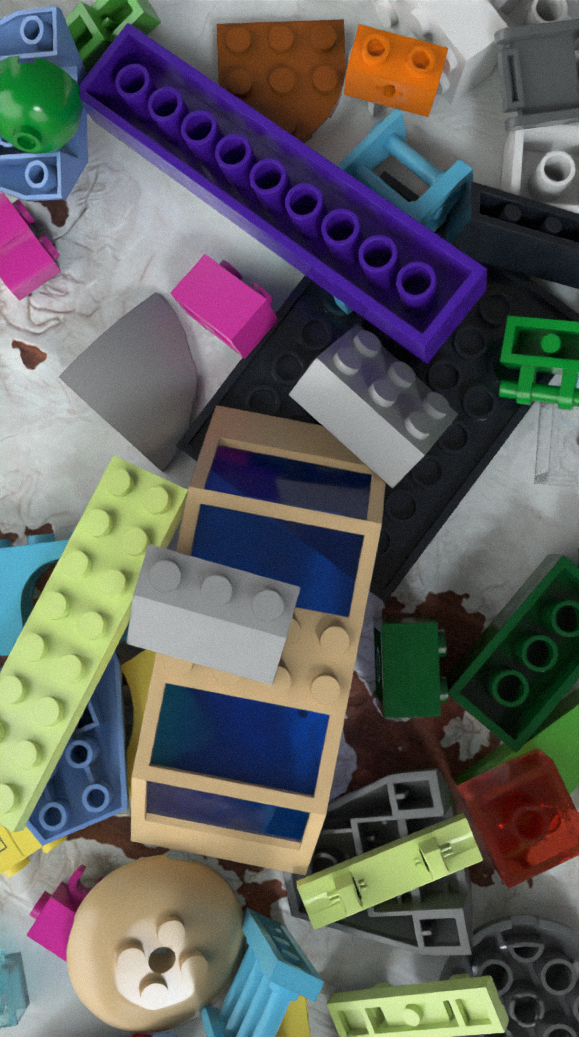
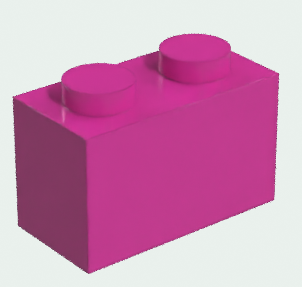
[170,254,279,359]

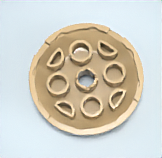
[66,855,246,1033]

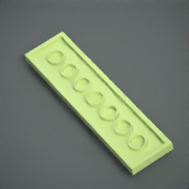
[0,455,188,832]

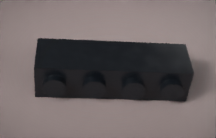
[446,181,579,289]

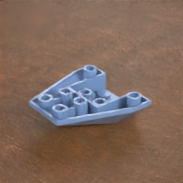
[0,6,88,201]
[0,649,130,846]

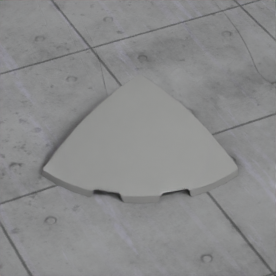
[59,292,197,472]

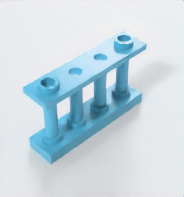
[333,108,473,315]
[200,907,324,1037]

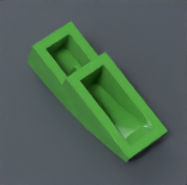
[65,0,161,76]

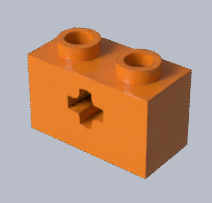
[344,24,448,117]

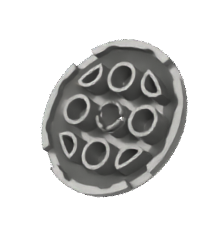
[439,914,579,1037]

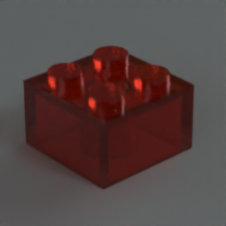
[456,747,579,889]

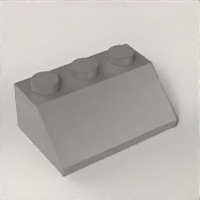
[127,544,301,685]

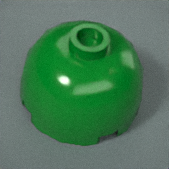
[0,56,83,154]

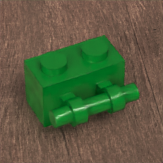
[499,316,579,410]

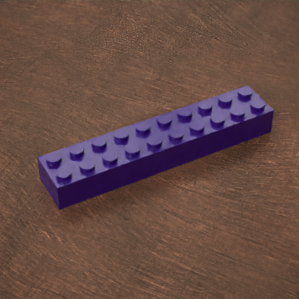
[79,23,487,364]

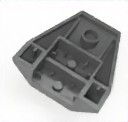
[283,767,473,956]

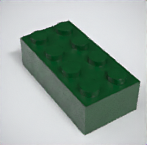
[446,554,579,753]

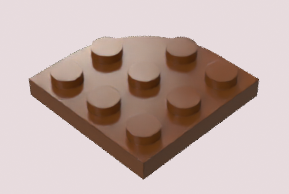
[217,19,346,143]

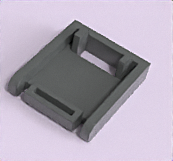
[494,19,579,132]

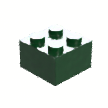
[373,616,448,718]

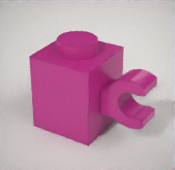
[26,864,103,962]

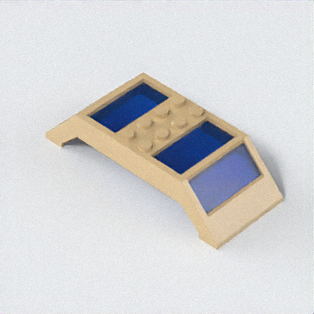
[131,405,386,876]

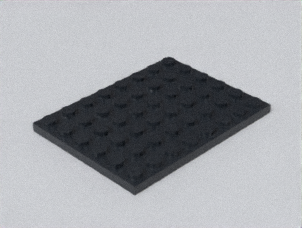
[176,171,579,603]

